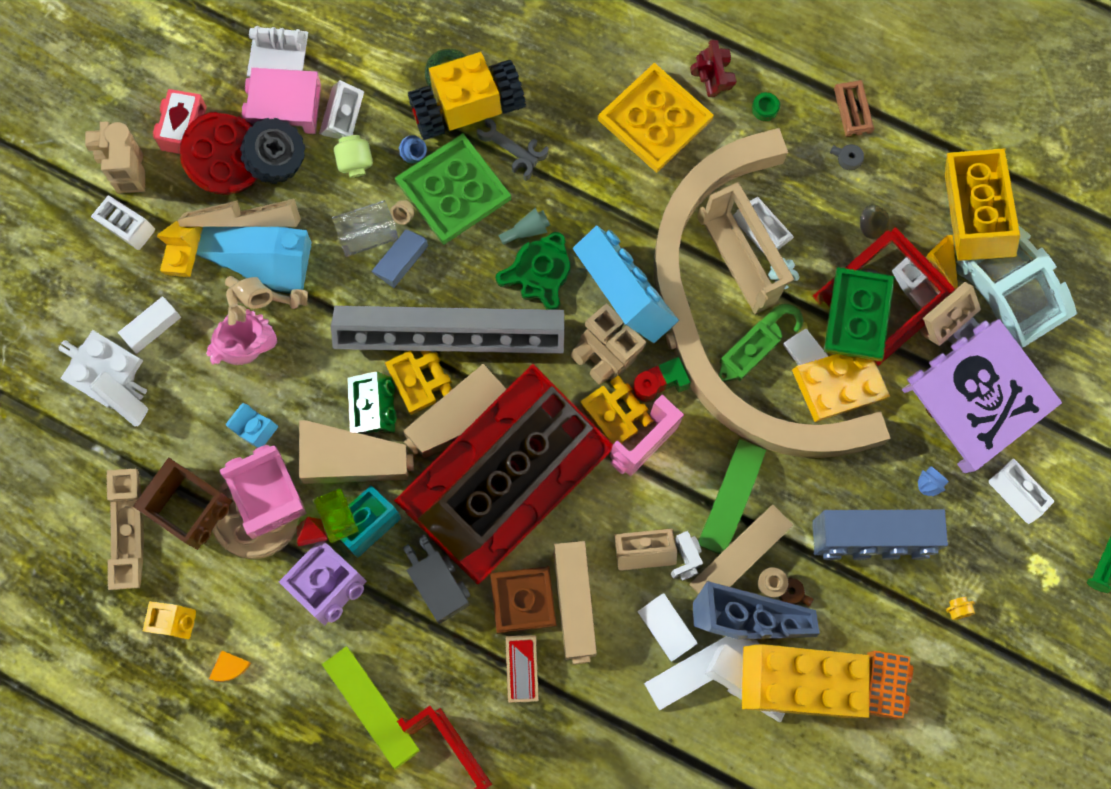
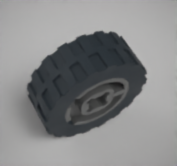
[240,118,305,184]

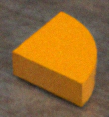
[209,651,251,682]

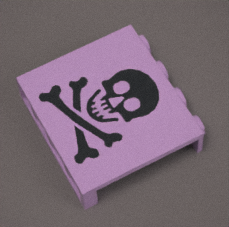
[902,319,1062,473]

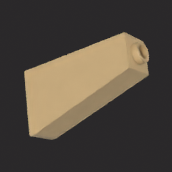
[403,364,506,459]
[299,420,414,484]
[553,541,597,664]

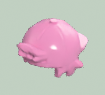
[206,309,277,365]

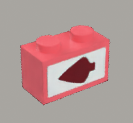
[153,89,207,154]

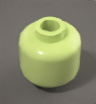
[334,135,373,178]

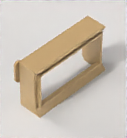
[697,182,794,315]

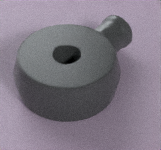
[830,144,864,171]

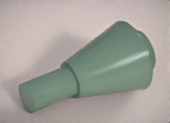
[499,207,550,245]

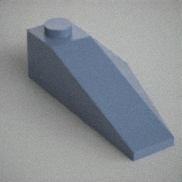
[693,581,820,639]

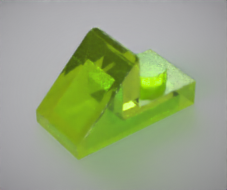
[313,488,359,543]

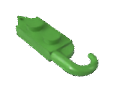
[719,304,804,382]

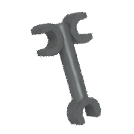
[476,118,549,181]

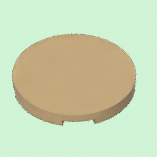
[212,482,300,559]

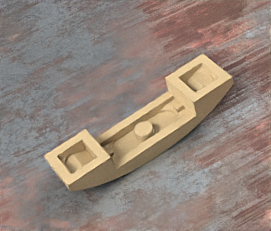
[107,468,144,590]
[689,504,793,594]

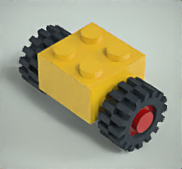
[408,52,526,140]

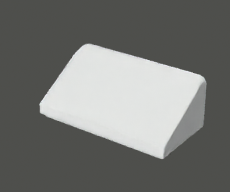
[319,80,364,139]
[733,197,794,256]
[118,296,181,354]
[783,329,828,365]
[90,372,148,427]
[988,458,1054,524]
[637,593,698,662]

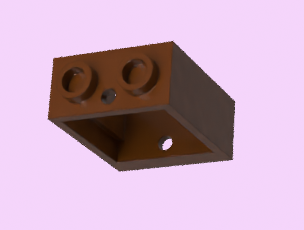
[133,457,233,550]

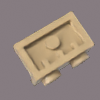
[920,282,981,346]

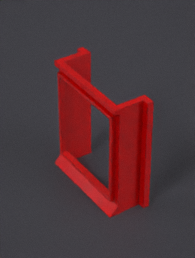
[812,227,955,366]
[397,705,493,789]

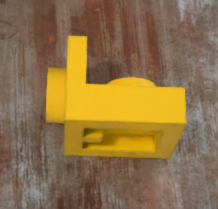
[142,601,196,639]

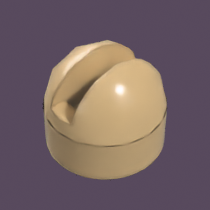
[390,200,415,225]

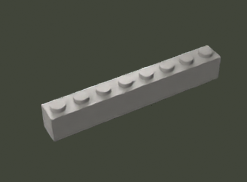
[331,306,564,353]

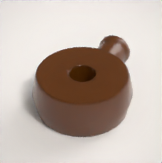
[778,577,813,607]

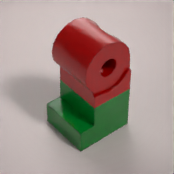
[633,357,691,402]

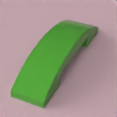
[698,439,766,555]

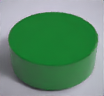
[752,92,780,121]

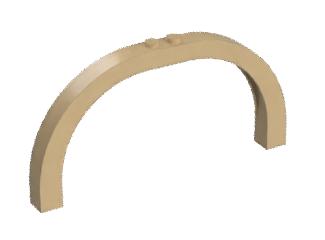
[654,128,891,458]

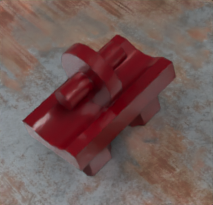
[690,40,737,97]

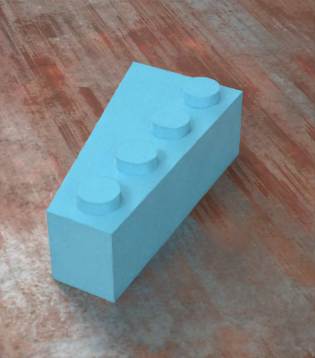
[572,225,679,343]

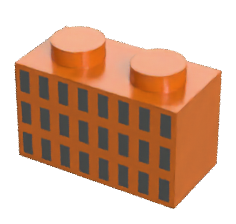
[867,650,913,719]

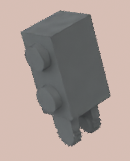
[402,534,471,624]

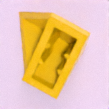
[925,235,958,291]

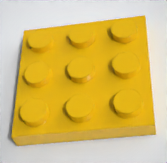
[598,62,714,173]

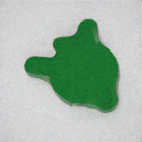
[496,232,570,310]

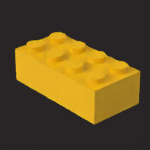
[945,149,1020,261]
[742,644,869,718]

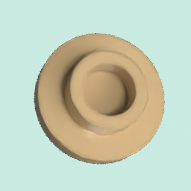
[758,567,788,598]

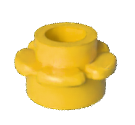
[946,597,975,620]

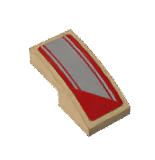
[506,635,538,703]

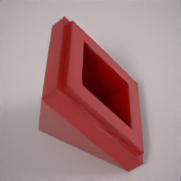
[297,517,328,546]

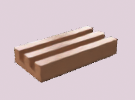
[834,80,874,137]

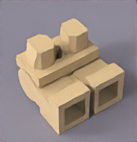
[85,121,145,194]
[571,303,646,384]

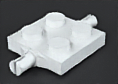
[59,330,147,409]

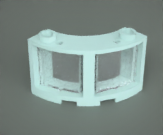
[954,226,1077,348]

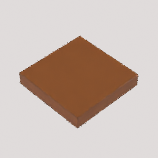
[490,566,557,634]

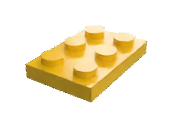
[792,354,890,422]

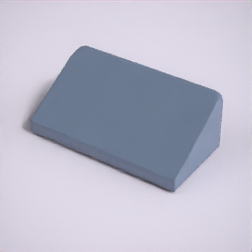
[372,229,428,288]

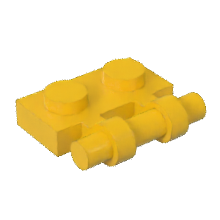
[385,351,452,415]
[580,376,654,444]

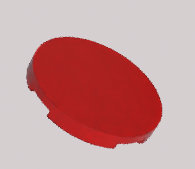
[179,112,258,195]

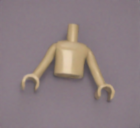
[225,276,308,325]

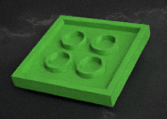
[395,133,511,245]

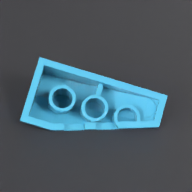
[196,227,312,294]

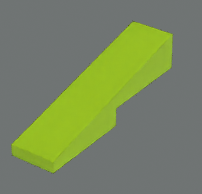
[322,646,420,770]

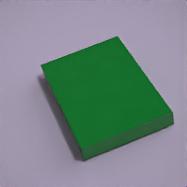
[823,267,895,361]

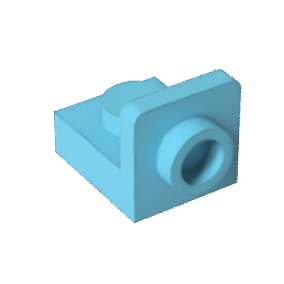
[226,403,279,448]

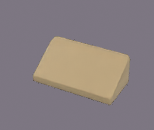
[614,529,677,570]

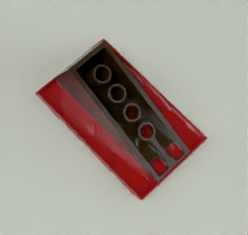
[394,364,613,585]

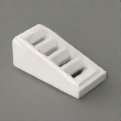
[91,195,155,250]

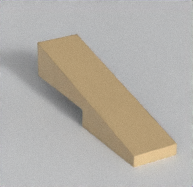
[178,199,301,227]

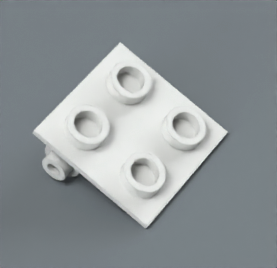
[247,26,308,77]

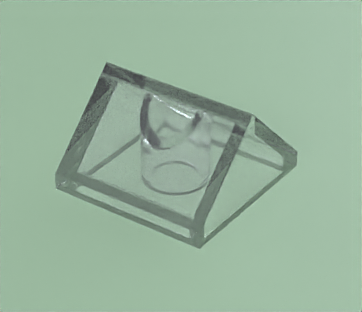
[332,200,398,257]

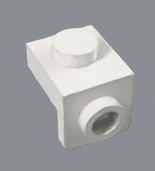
[671,531,703,581]

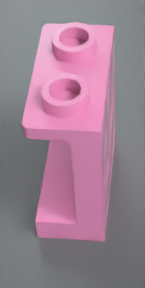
[242,67,321,134]
[610,395,684,477]
[220,445,307,539]

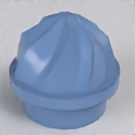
[398,135,427,163]
[918,466,949,496]

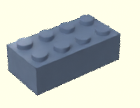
[812,509,948,560]

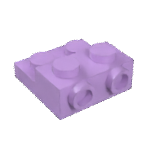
[279,541,367,626]

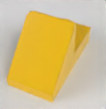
[157,221,203,277]

